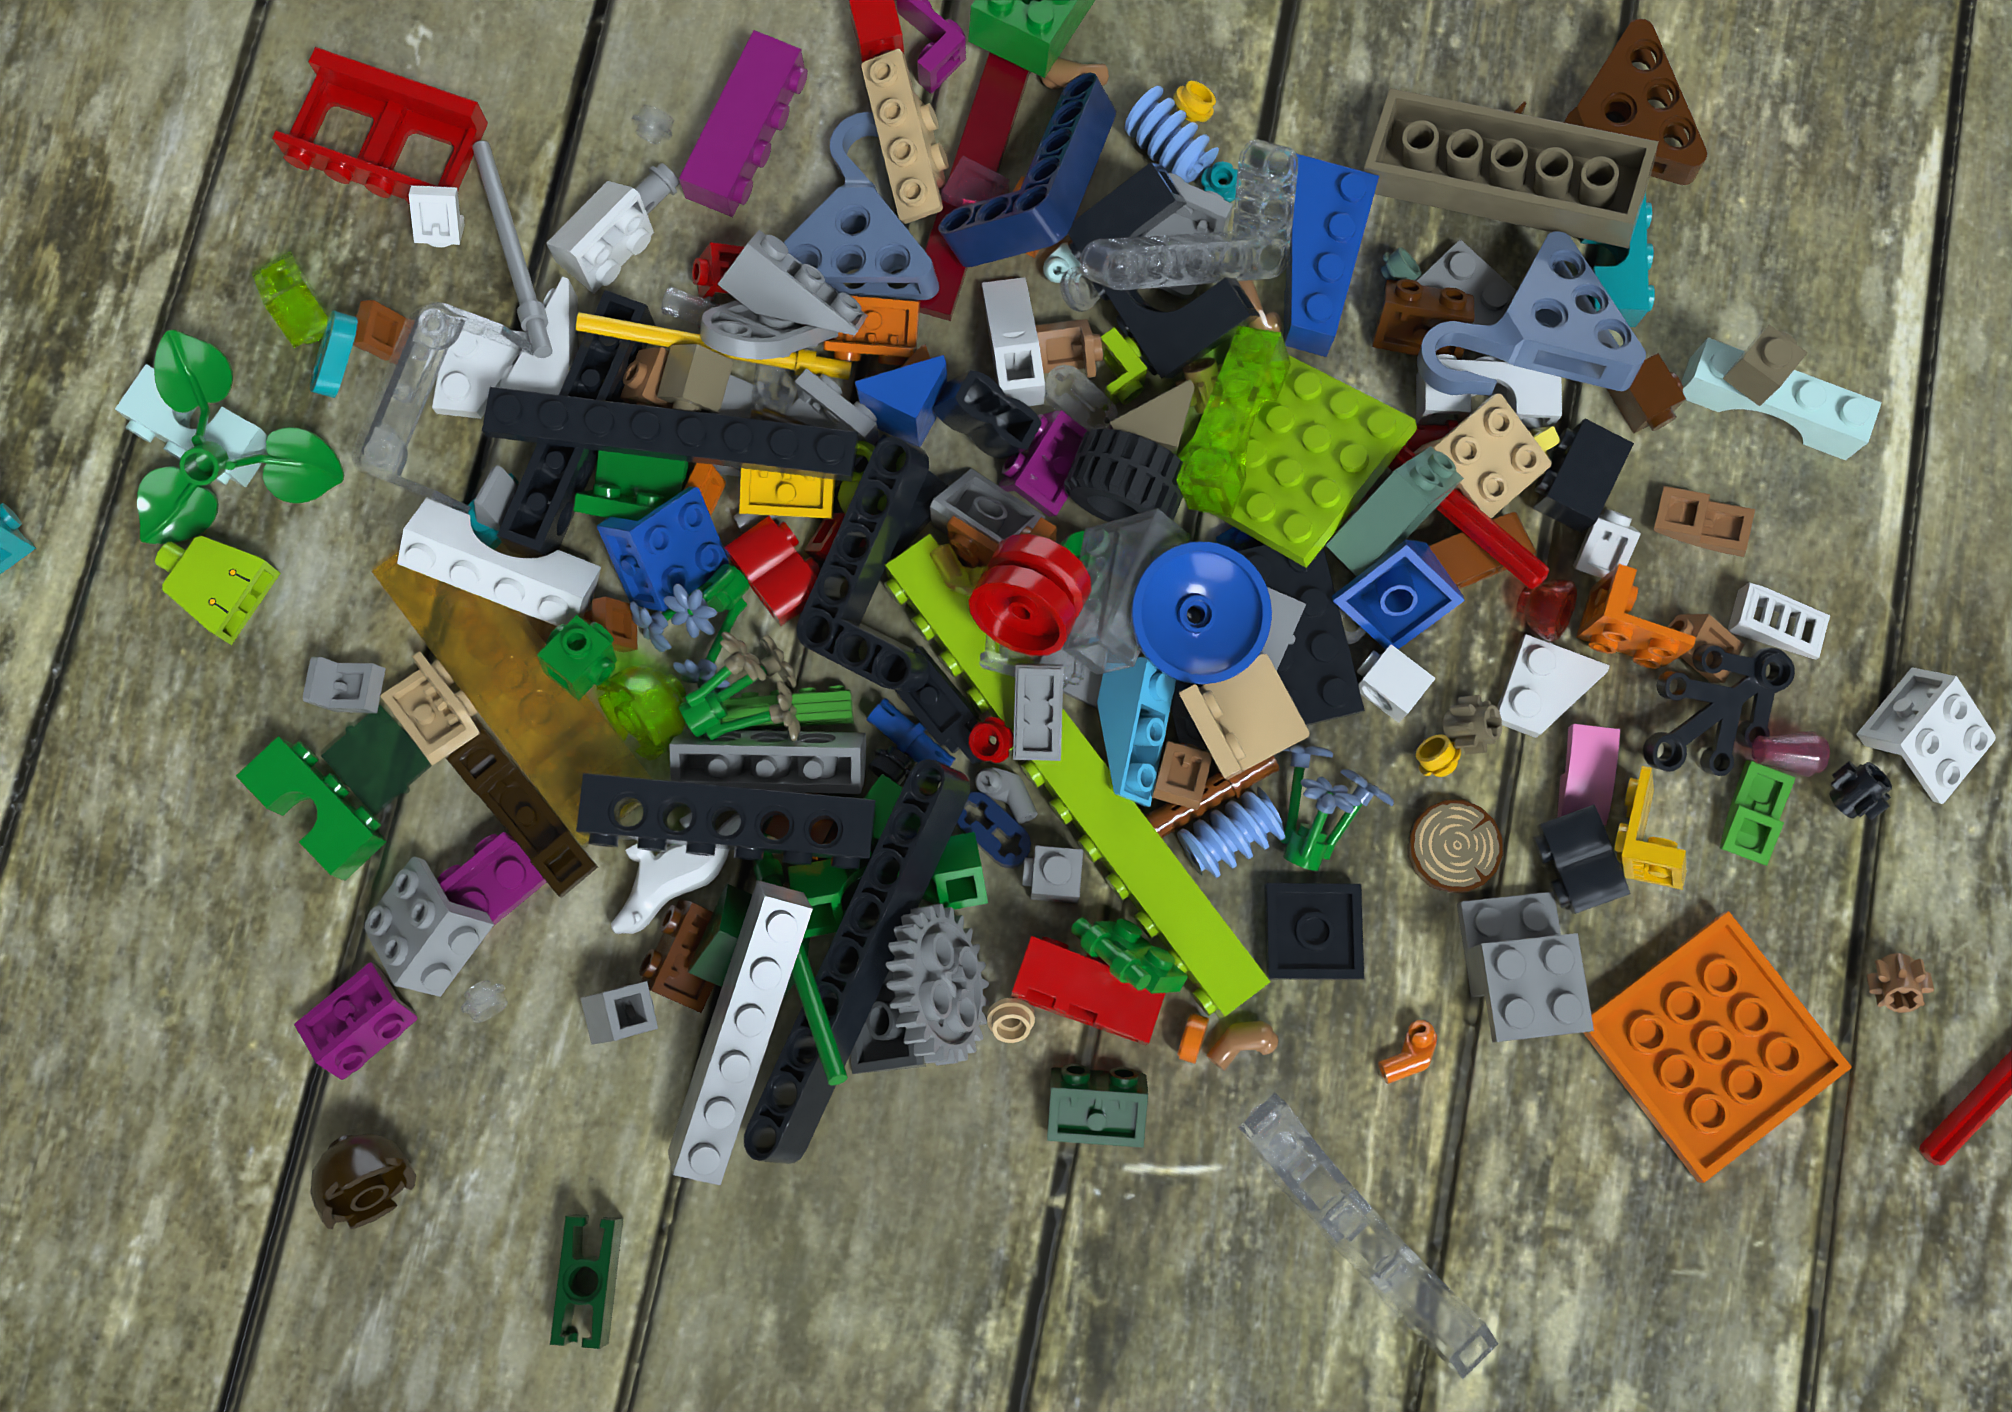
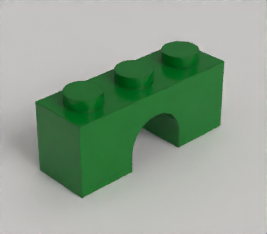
[236,736,387,881]

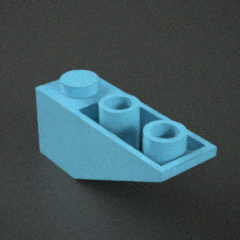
[1097,657,1176,807]

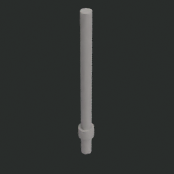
[473,141,553,358]

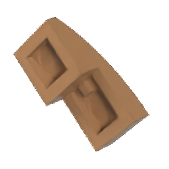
[1653,486,1755,557]

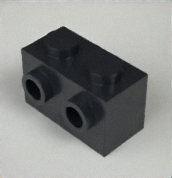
[1533,418,1634,533]

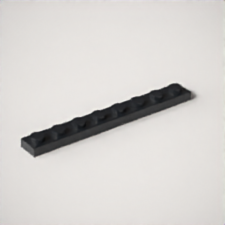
[482,387,859,482]

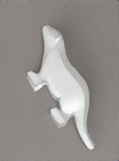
[611,813,741,934]

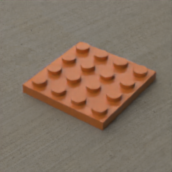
[1584,911,1852,1183]

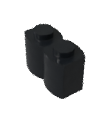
[933,370,1042,459]
[1533,805,1631,914]

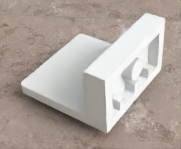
[1857,668,1996,804]

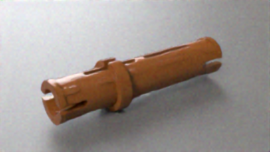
[1144,756,1280,839]

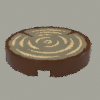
[1407,800,1503,893]

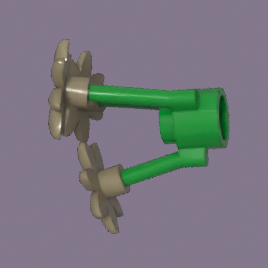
[678,632,800,742]

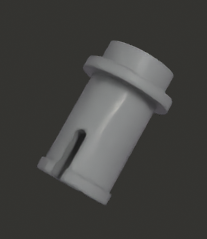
[635,163,680,215]

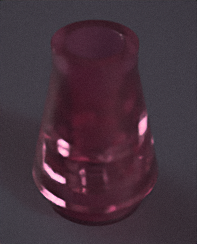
[1752,731,1830,777]

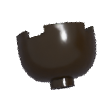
[310,1134,416,1229]

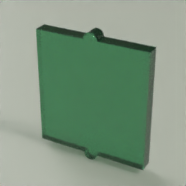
[321,704,432,816]

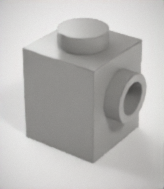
[1022,846,1083,904]
[581,981,658,1045]

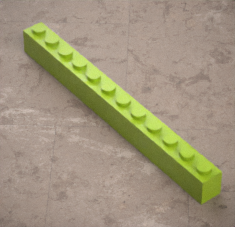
[884,534,1271,1019]

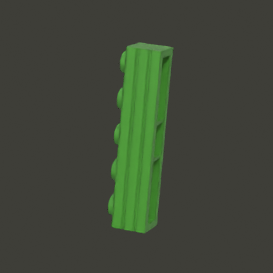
[721,686,854,731]

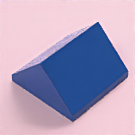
[855,355,948,447]
[1332,540,1465,649]

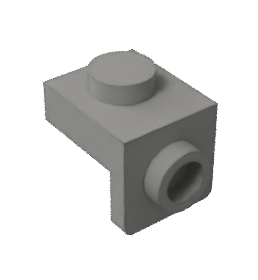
[303,657,386,713]

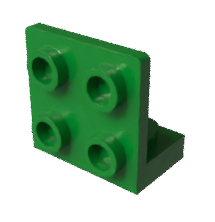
[574,451,688,521]

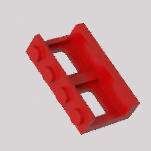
[272,47,488,205]

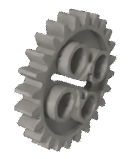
[886,904,990,1066]

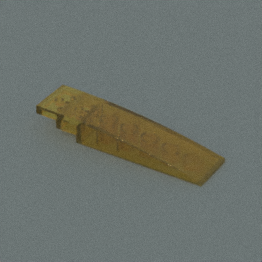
[372,551,653,848]

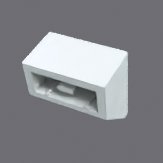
[546,181,654,294]

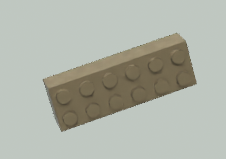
[1364,88,1659,248]

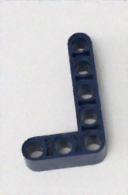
[938,72,1117,268]

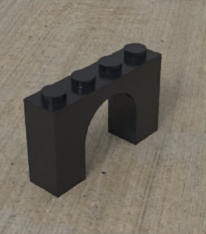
[1068,162,1260,379]

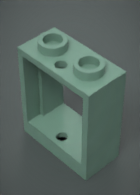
[1326,446,1464,576]

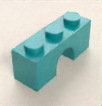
[1581,193,1655,327]

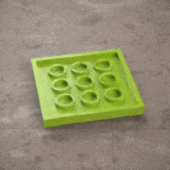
[1177,345,1417,568]

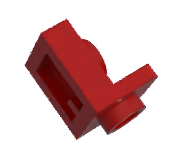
[692,242,745,302]

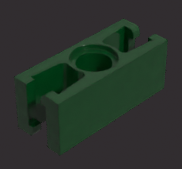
[550,1214,624,1349]

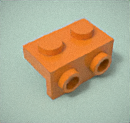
[823,295,920,365]

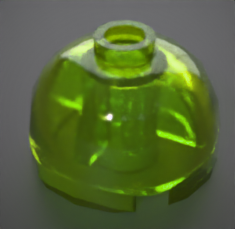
[597,665,686,761]

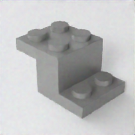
[1457,892,1594,1043]

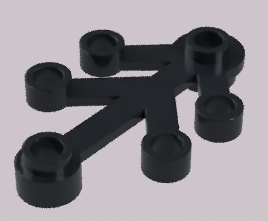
[1643,644,1795,776]

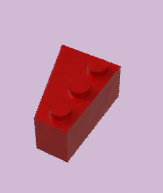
[1011,936,1166,1046]

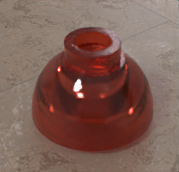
[1516,579,1577,642]

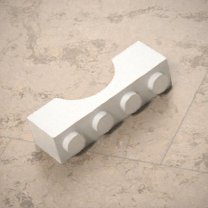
[397,498,601,626]

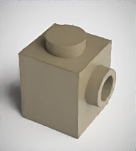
[1723,324,1807,406]
[657,344,734,413]

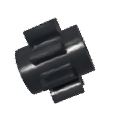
[1829,761,1892,820]

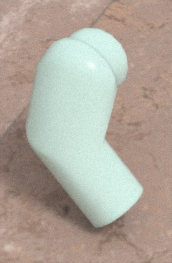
[1043,242,1088,283]

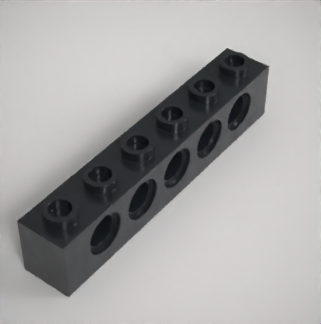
[497,290,656,558]
[576,773,876,869]

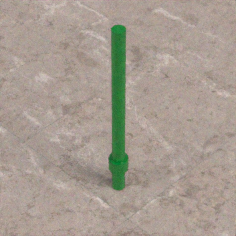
[753,831,848,1086]

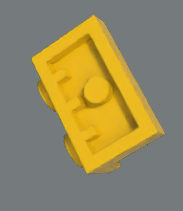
[739,468,835,519]

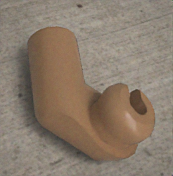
[1041,57,1109,89]
[1237,278,1282,340]
[1206,1021,1279,1071]

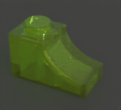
[252,251,329,348]

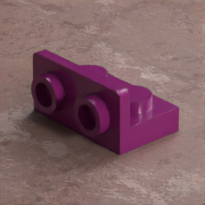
[998,410,1088,517]
[436,832,547,927]
[294,962,418,1080]

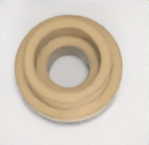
[987,998,1035,1043]

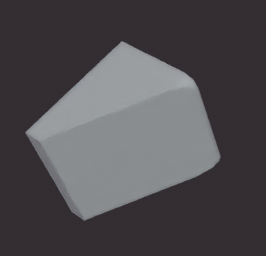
[474,465,518,531]

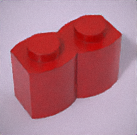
[724,516,821,627]

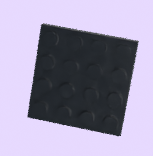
[1139,545,1365,751]

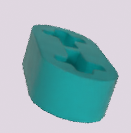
[310,310,358,398]

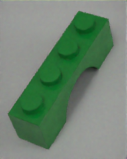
[788,832,988,938]

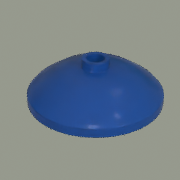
[1131,542,1272,684]

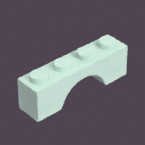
[1681,338,1881,460]

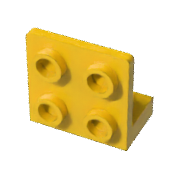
[1615,766,1687,890]

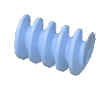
[1124,86,1219,183]
[1177,787,1285,878]

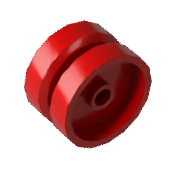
[968,534,1092,656]

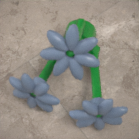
[630,564,750,693]
[1281,744,1394,871]

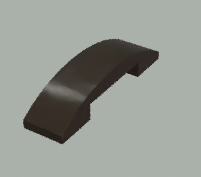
[446,728,598,898]

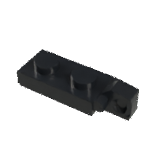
[895,646,983,764]

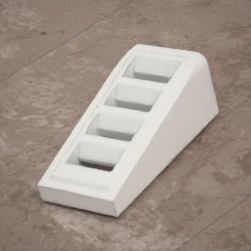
[1728,582,1830,660]

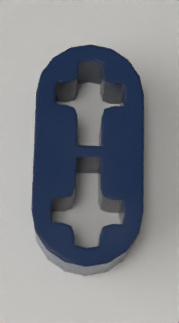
[957,792,1031,868]

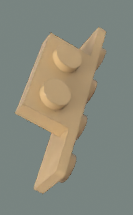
[861,49,949,224]

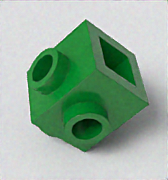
[537,615,617,701]

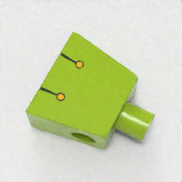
[155,535,281,645]

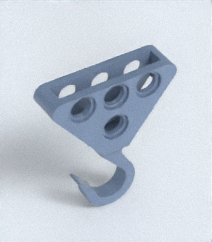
[783,112,939,300]
[1417,231,1646,396]

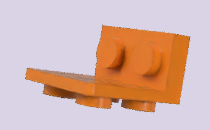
[1576,564,1696,669]

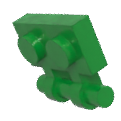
[1071,918,1188,994]

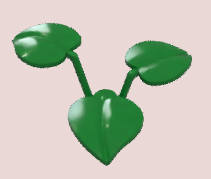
[137,329,345,544]

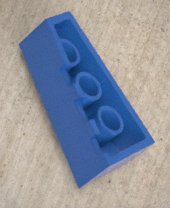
[1284,153,1379,357]

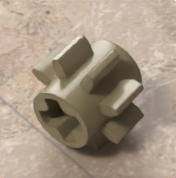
[1443,695,1502,754]

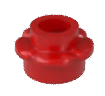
[969,717,1014,763]

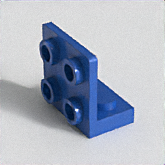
[597,486,729,612]

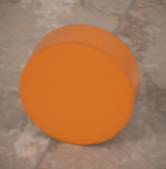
[1177,1013,1209,1064]

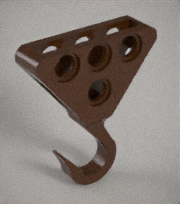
[1514,19,1707,185]

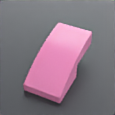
[1557,724,1620,826]

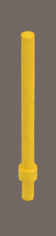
[576,312,851,380]

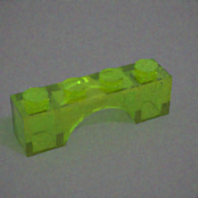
[1176,326,1291,517]

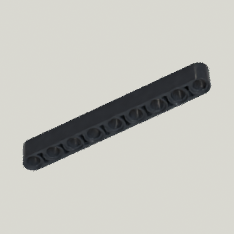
[744,759,970,1164]

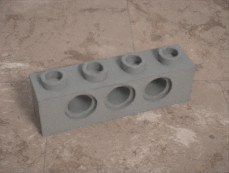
[669,729,866,794]

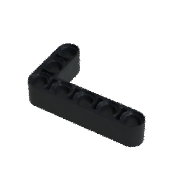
[796,436,930,692]

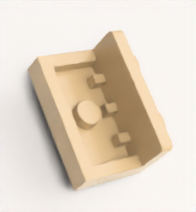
[380,651,480,766]

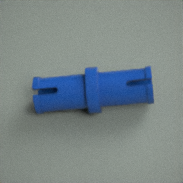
[866,698,956,766]

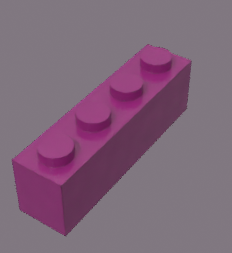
[679,30,808,218]

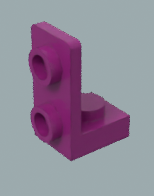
[896,0,966,94]

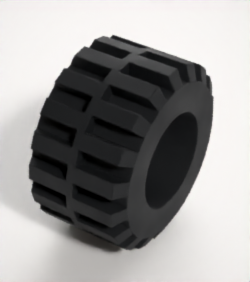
[1064,429,1191,532]

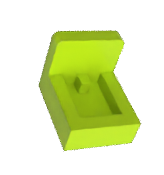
[1100,327,1147,408]

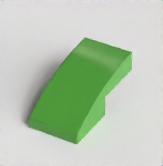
[1720,760,1796,866]

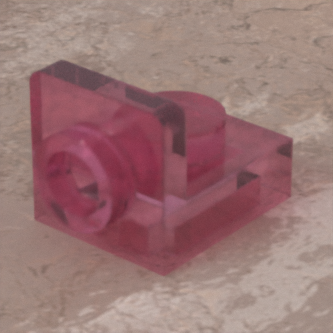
[941,156,1010,208]

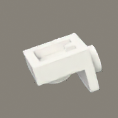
[409,186,465,247]
[1573,509,1641,578]

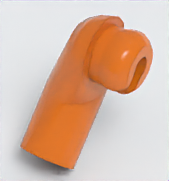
[1378,1020,1437,1084]

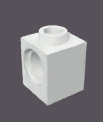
[1357,644,1436,723]

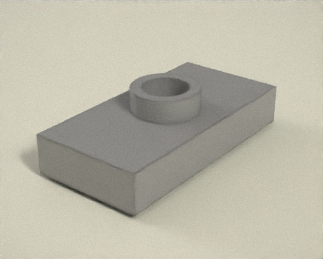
[1013,663,1064,761]

